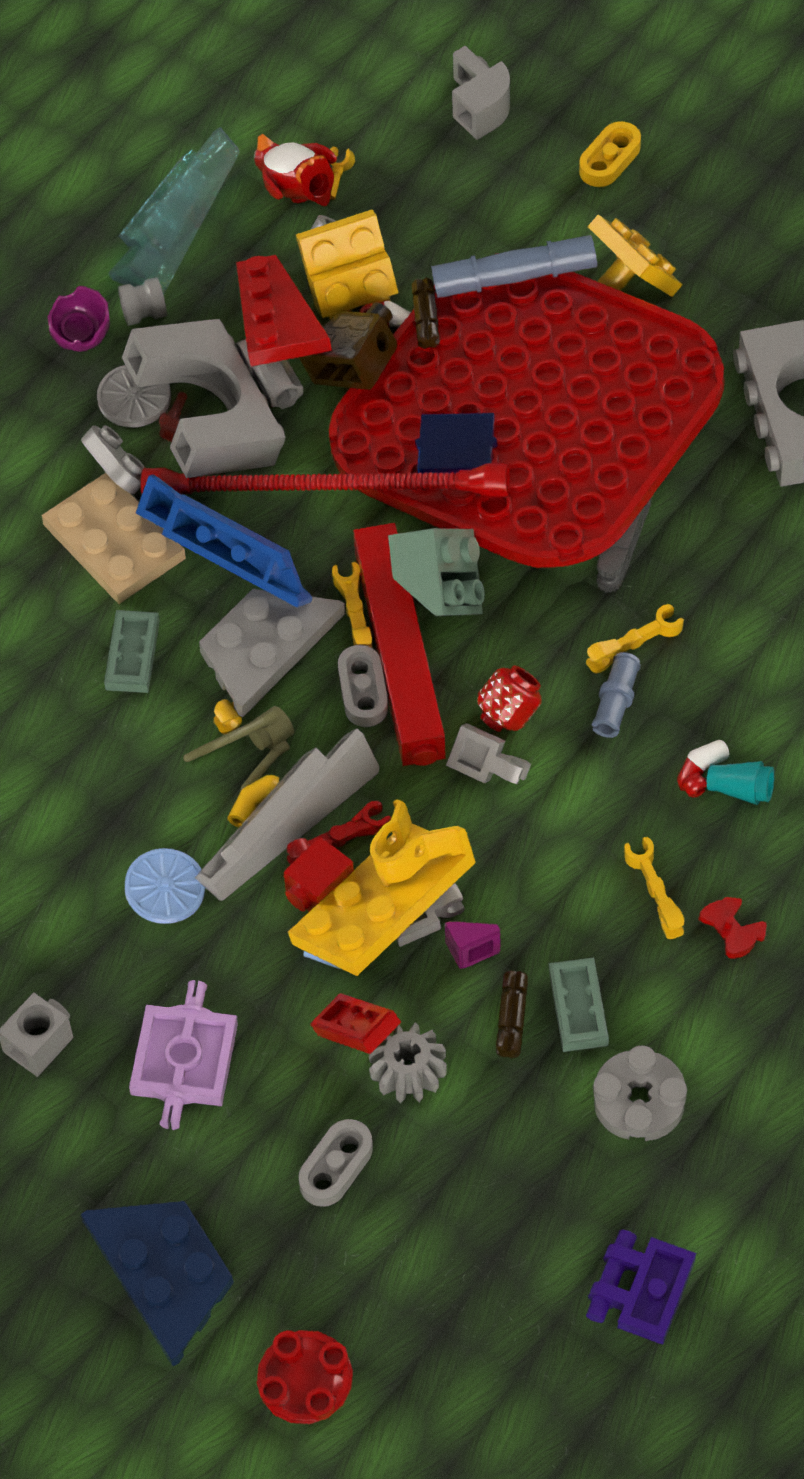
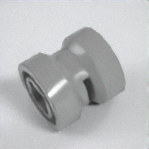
[118,277,167,326]

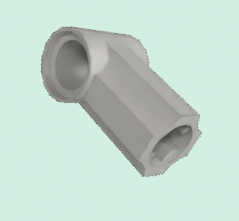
[235,339,303,409]

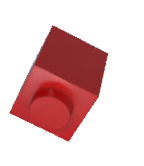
[284,836,354,912]

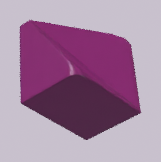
[445,922,501,969]

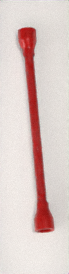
[140,463,511,497]

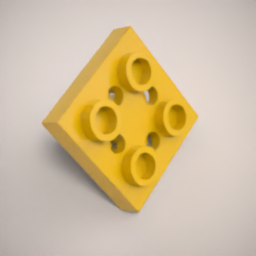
[588,214,682,297]

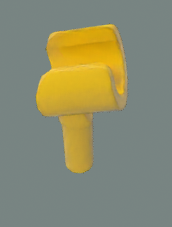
[330,147,355,200]
[213,699,242,735]

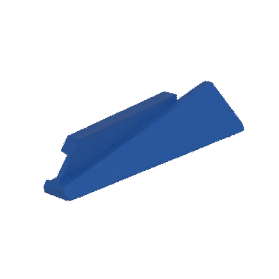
[136,475,313,608]

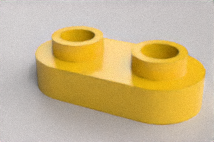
[579,121,641,187]

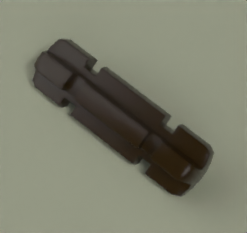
[412,277,440,349]
[496,970,528,1058]

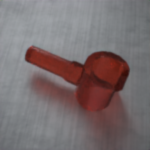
[159,392,187,442]

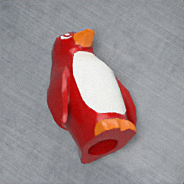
[254,134,337,206]

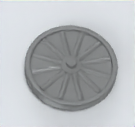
[97,365,171,427]

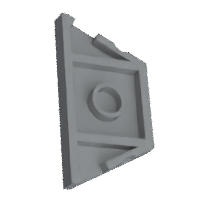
[199,589,345,717]

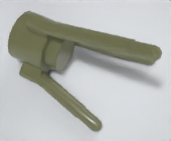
[183,706,294,790]

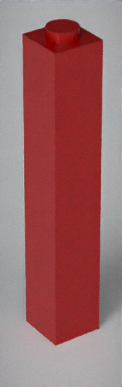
[353,523,446,766]

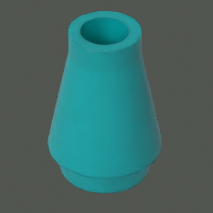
[707,761,774,805]

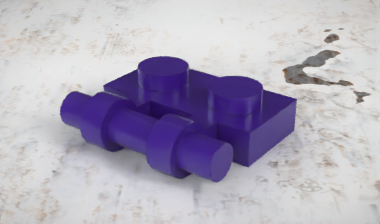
[586,1230,696,1345]

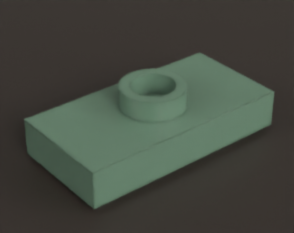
[104,610,160,693]
[549,957,609,1052]

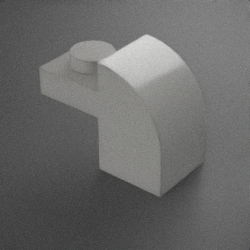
[452,46,510,140]

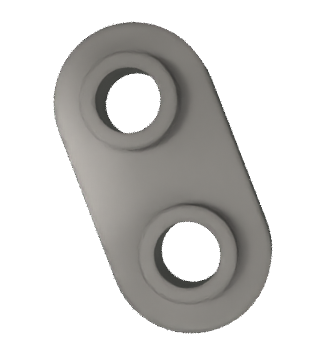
[81,425,145,494]
[338,645,388,727]
[299,1119,373,1207]

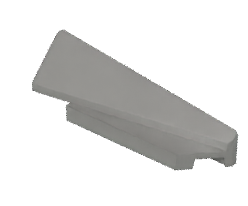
[195,728,379,901]

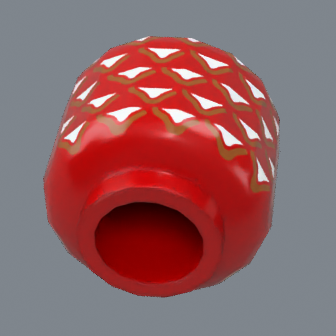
[477,665,542,732]

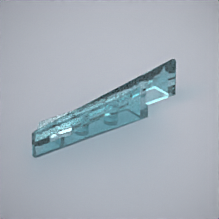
[108,127,239,295]

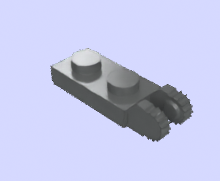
[597,497,652,593]

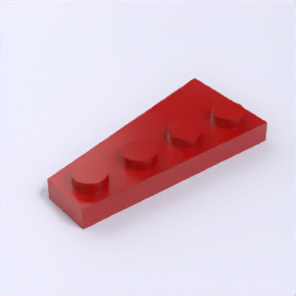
[236,255,332,367]

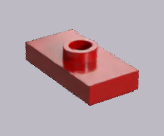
[310,993,401,1054]

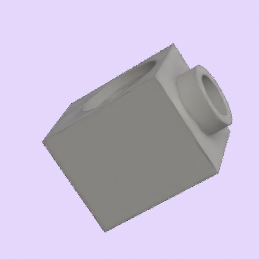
[0,992,74,1077]

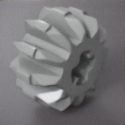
[369,1022,447,1103]

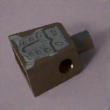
[299,302,397,390]

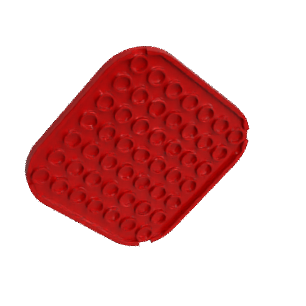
[329,253,725,568]

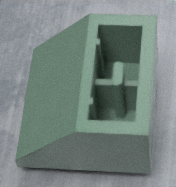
[388,528,485,616]

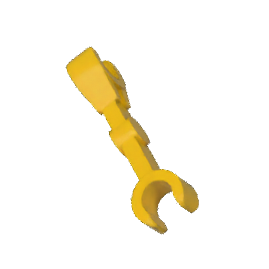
[332,562,372,648]
[586,604,684,674]
[624,837,684,939]

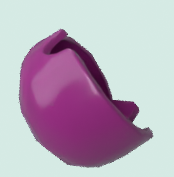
[47,286,110,352]

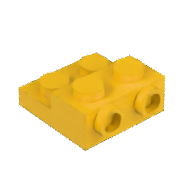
[296,210,399,320]

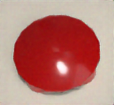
[257,1330,353,1424]

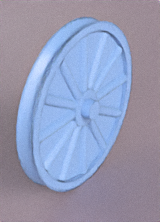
[125,848,205,924]

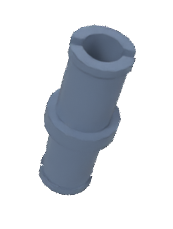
[592,652,641,738]

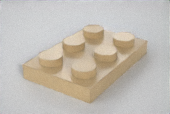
[41,473,186,604]

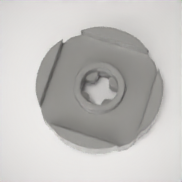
[593,1045,687,1141]

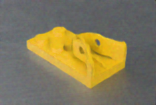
[288,799,476,976]

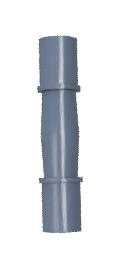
[431,235,597,298]

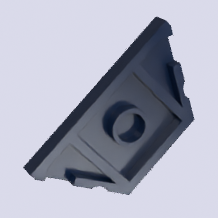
[81,1201,233,1366]

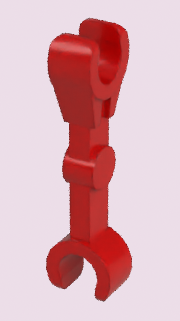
[286,801,391,865]

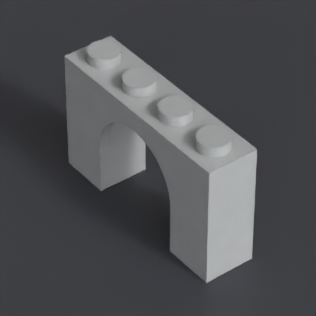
[122,319,286,478]
[733,320,804,487]

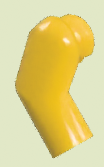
[227,775,280,828]

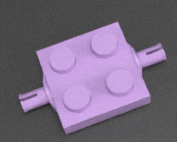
[129,980,238,1130]

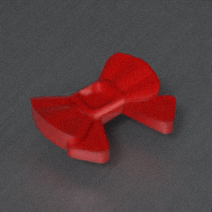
[698,897,767,959]

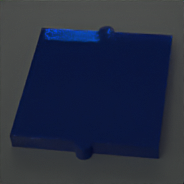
[415,413,497,474]

